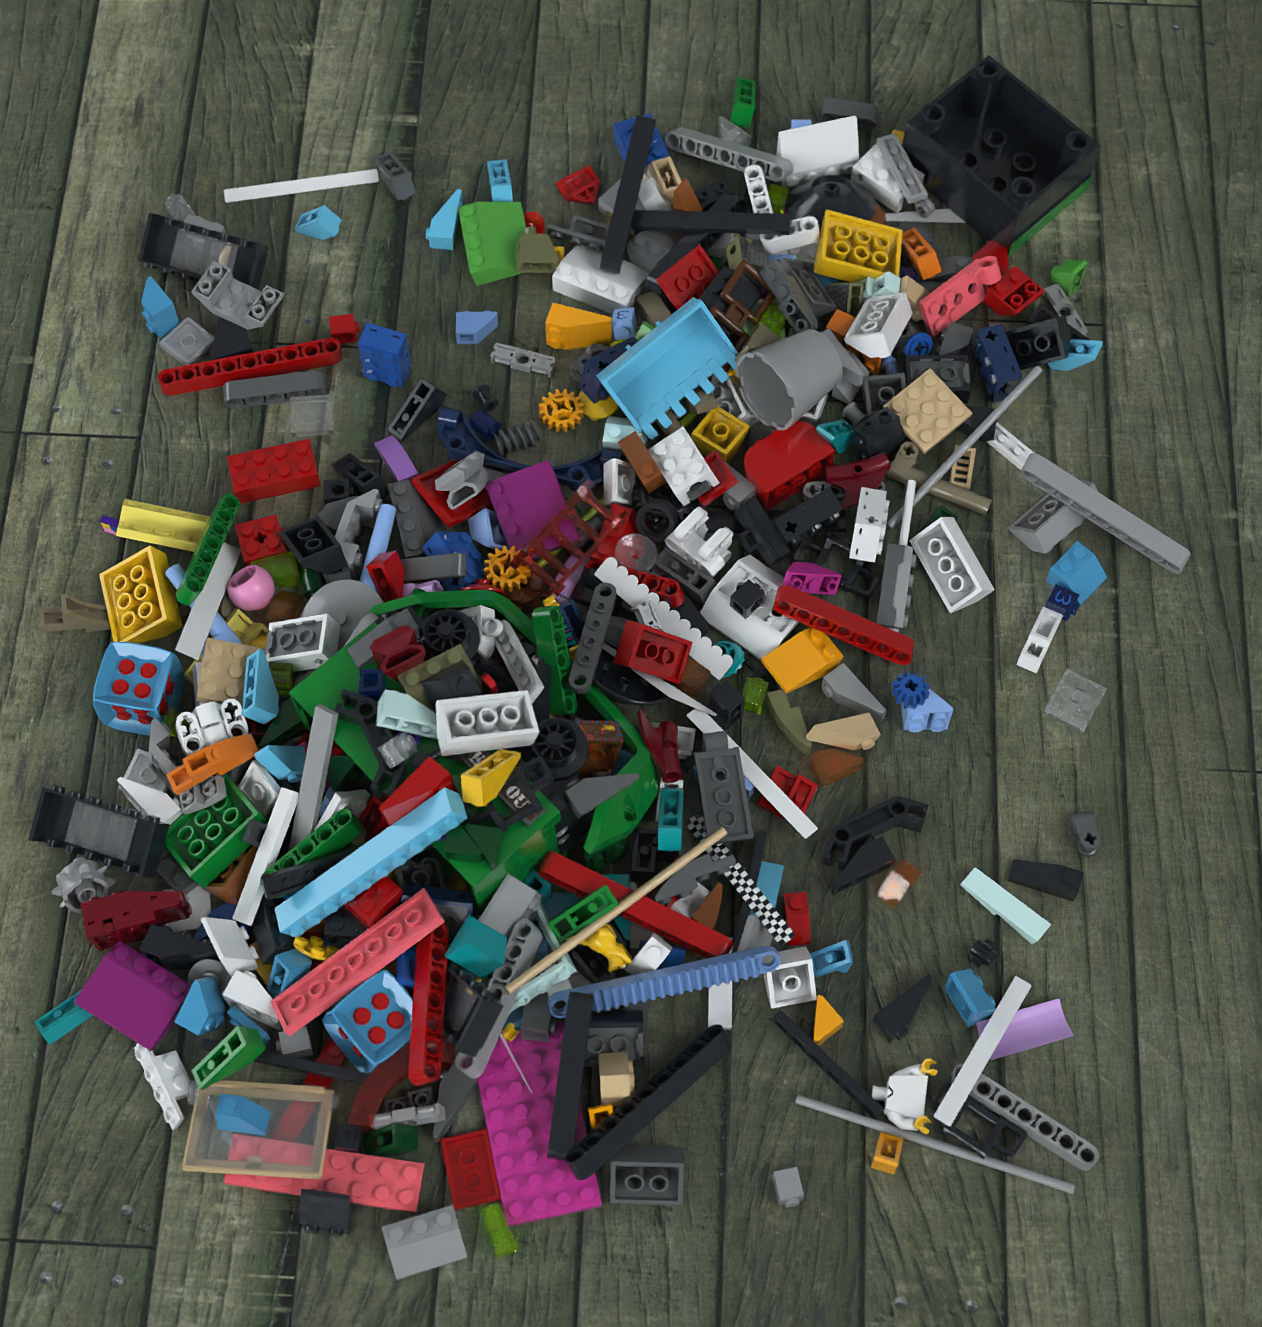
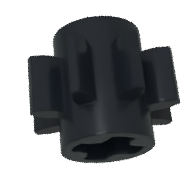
[969,938,998,968]

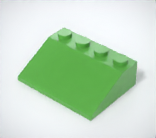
[458,202,526,286]

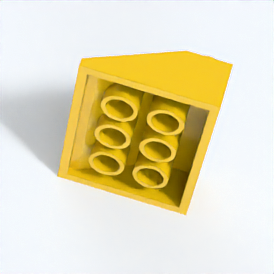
[813,209,903,282]
[99,546,183,644]

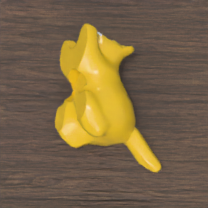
[566,924,632,972]

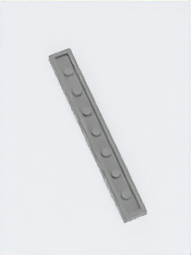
[288,704,339,852]

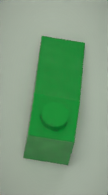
[730,77,756,128]
[547,884,619,944]
[191,1025,266,1090]

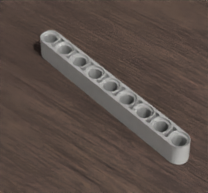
[1020,453,1191,574]

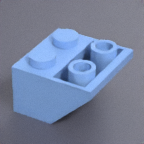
[901,688,953,732]

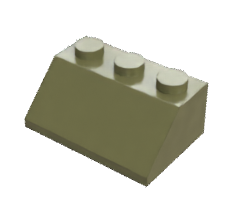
[397,644,484,712]

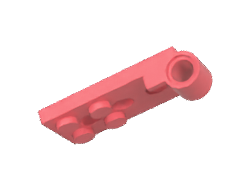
[918,256,1002,338]

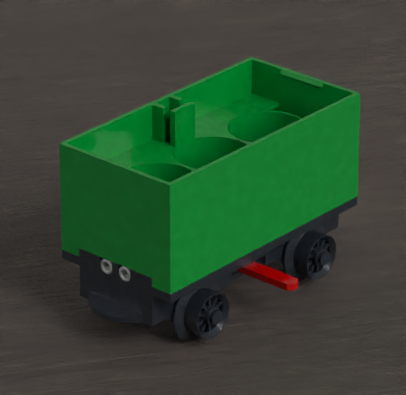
[289,605,596,920]

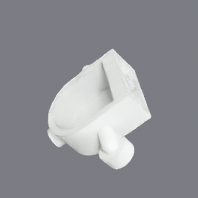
[460,605,503,658]

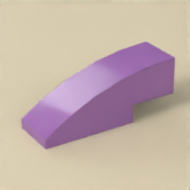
[374,435,418,482]

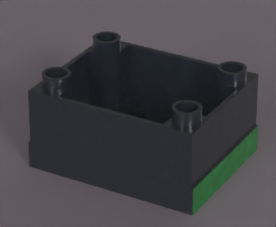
[902,55,1101,257]

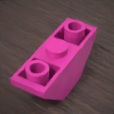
[782,562,842,595]

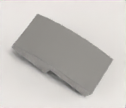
[179,775,226,814]

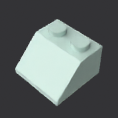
[603,416,648,457]

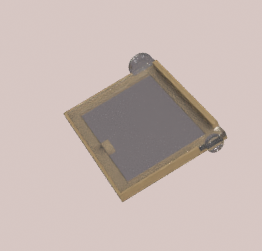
[182,1080,339,1180]

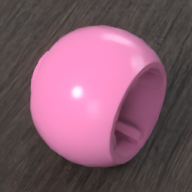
[227,565,275,612]

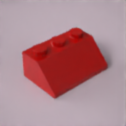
[590,503,652,570]

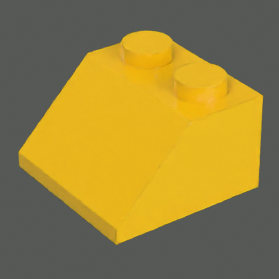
[691,406,750,464]

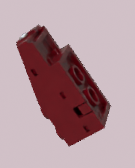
[81,891,192,952]

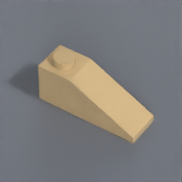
[806,713,881,750]

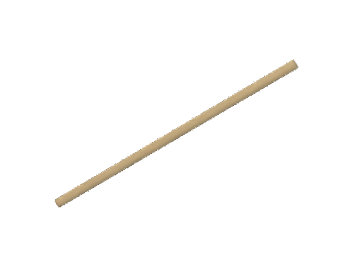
[504,827,727,995]

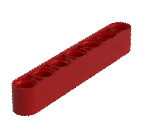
[773,585,914,665]
[408,923,449,1086]

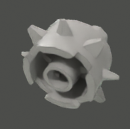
[52,857,115,913]

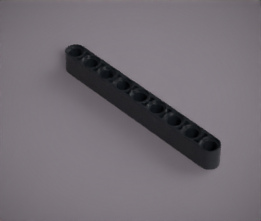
[599,115,656,273]
[565,1024,732,1180]

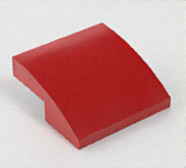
[756,766,818,820]

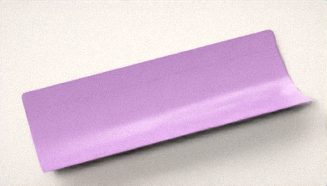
[976,999,1074,1060]

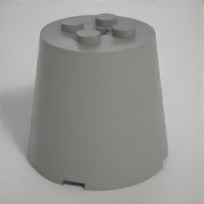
[736,329,843,431]

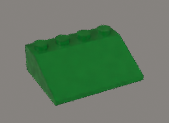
[164,773,269,888]

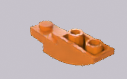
[166,733,259,795]

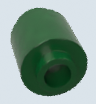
[300,568,324,600]

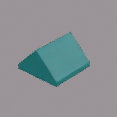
[444,915,508,978]

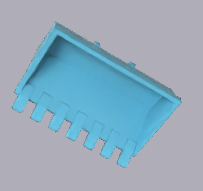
[596,297,738,440]

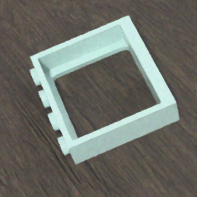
[468,904,577,1014]

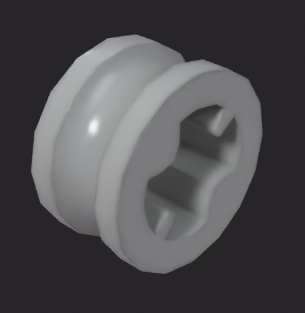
[915,198,935,218]

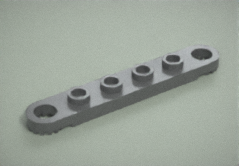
[569,583,617,694]

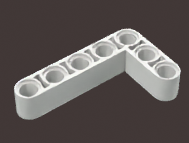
[744,165,820,254]

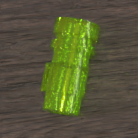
[481,1203,519,1258]

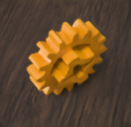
[539,389,584,432]
[484,545,531,592]

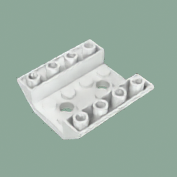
[700,555,799,660]

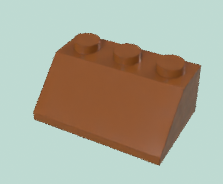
[202,845,259,905]

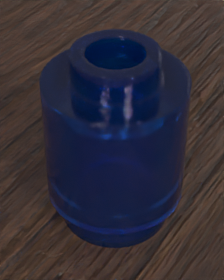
[470,410,501,440]

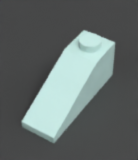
[376,689,438,739]

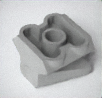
[435,451,491,510]

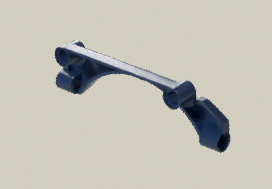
[436,406,623,492]

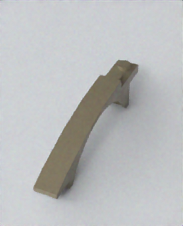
[636,291,717,414]
[39,592,191,632]

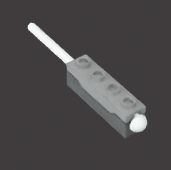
[876,480,916,634]

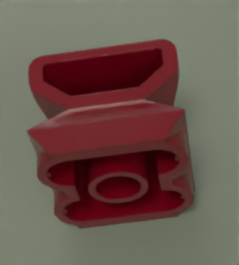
[370,625,426,684]

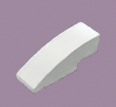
[1016,607,1063,674]

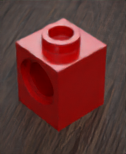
[329,314,360,344]

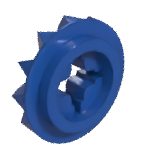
[903,332,933,358]

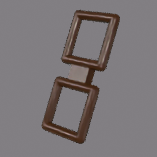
[709,260,776,372]

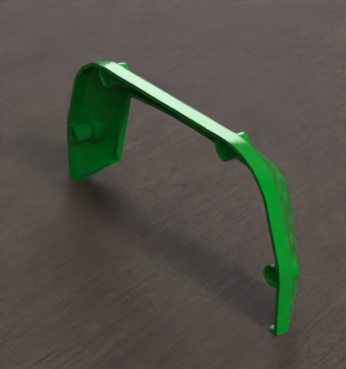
[369,588,660,855]

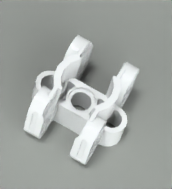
[665,507,733,578]
[175,699,248,756]

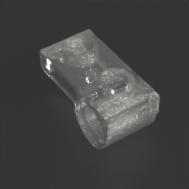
[377,732,418,769]

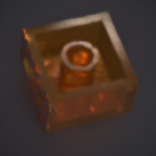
[574,720,624,772]

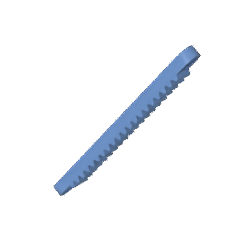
[548,946,781,1018]

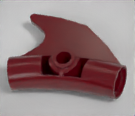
[825,452,890,510]
[637,709,682,783]

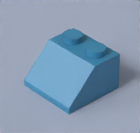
[141,276,180,338]
[1046,541,1107,607]
[944,969,996,1028]
[175,976,226,1036]

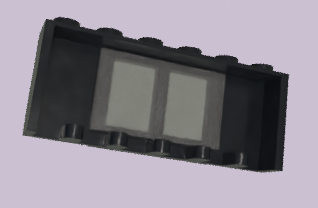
[138,213,269,290]
[28,785,170,878]
[407,943,504,1057]

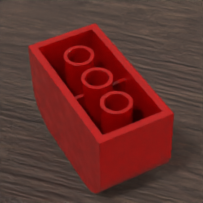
[743,421,835,511]

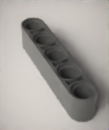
[223,371,326,409]
[401,553,466,584]

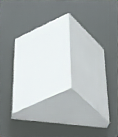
[604,459,636,507]

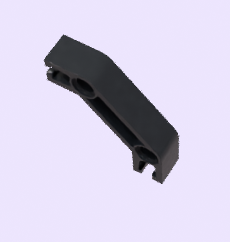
[334,689,407,798]
[822,796,929,870]

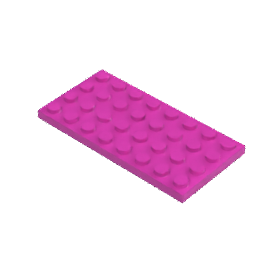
[477,1021,602,1227]

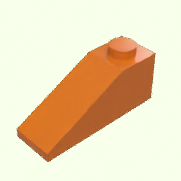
[901,227,942,280]

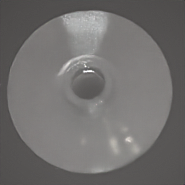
[615,534,658,572]

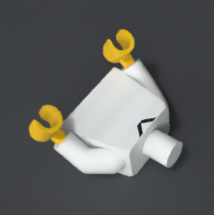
[871,1059,938,1134]

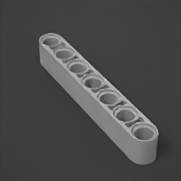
[665,127,794,182]
[455,919,542,1079]
[950,1064,1099,1171]

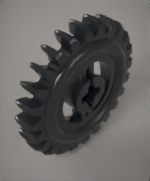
[631,477,700,527]

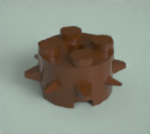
[497,564,549,614]

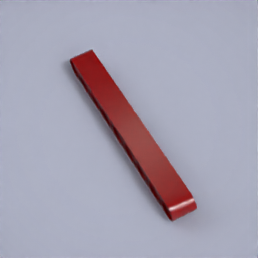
[158,338,342,396]
[538,851,734,959]

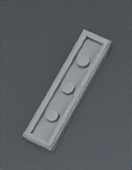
[877,133,928,204]

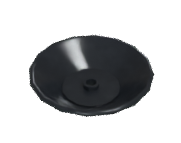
[785,175,877,231]
[593,642,676,706]

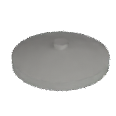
[302,580,388,652]

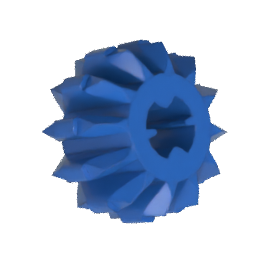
[891,670,930,709]

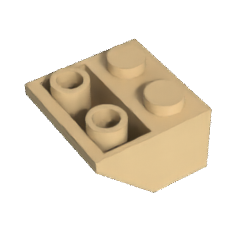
[642,156,681,209]

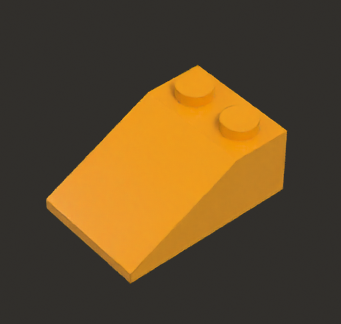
[545,303,612,350]
[760,627,844,694]

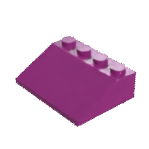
[485,460,580,563]
[74,941,192,1051]

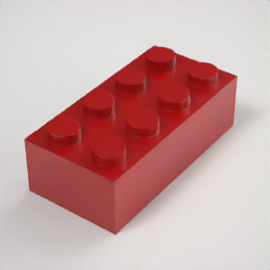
[227,439,321,504]

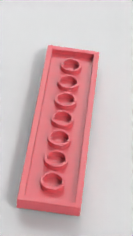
[270,888,445,1037]
[223,1134,424,1213]

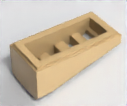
[949,445,976,490]

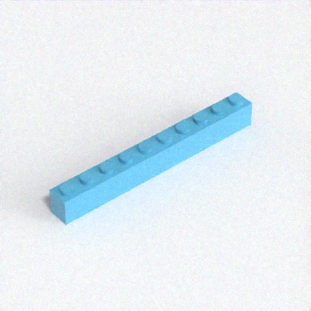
[275,788,467,937]

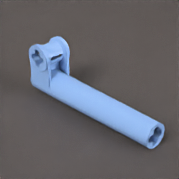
[359,504,396,596]
[165,564,243,661]

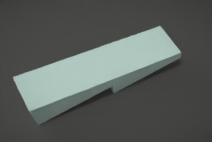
[960,867,1051,944]

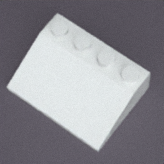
[776,115,859,188]
[552,244,649,314]

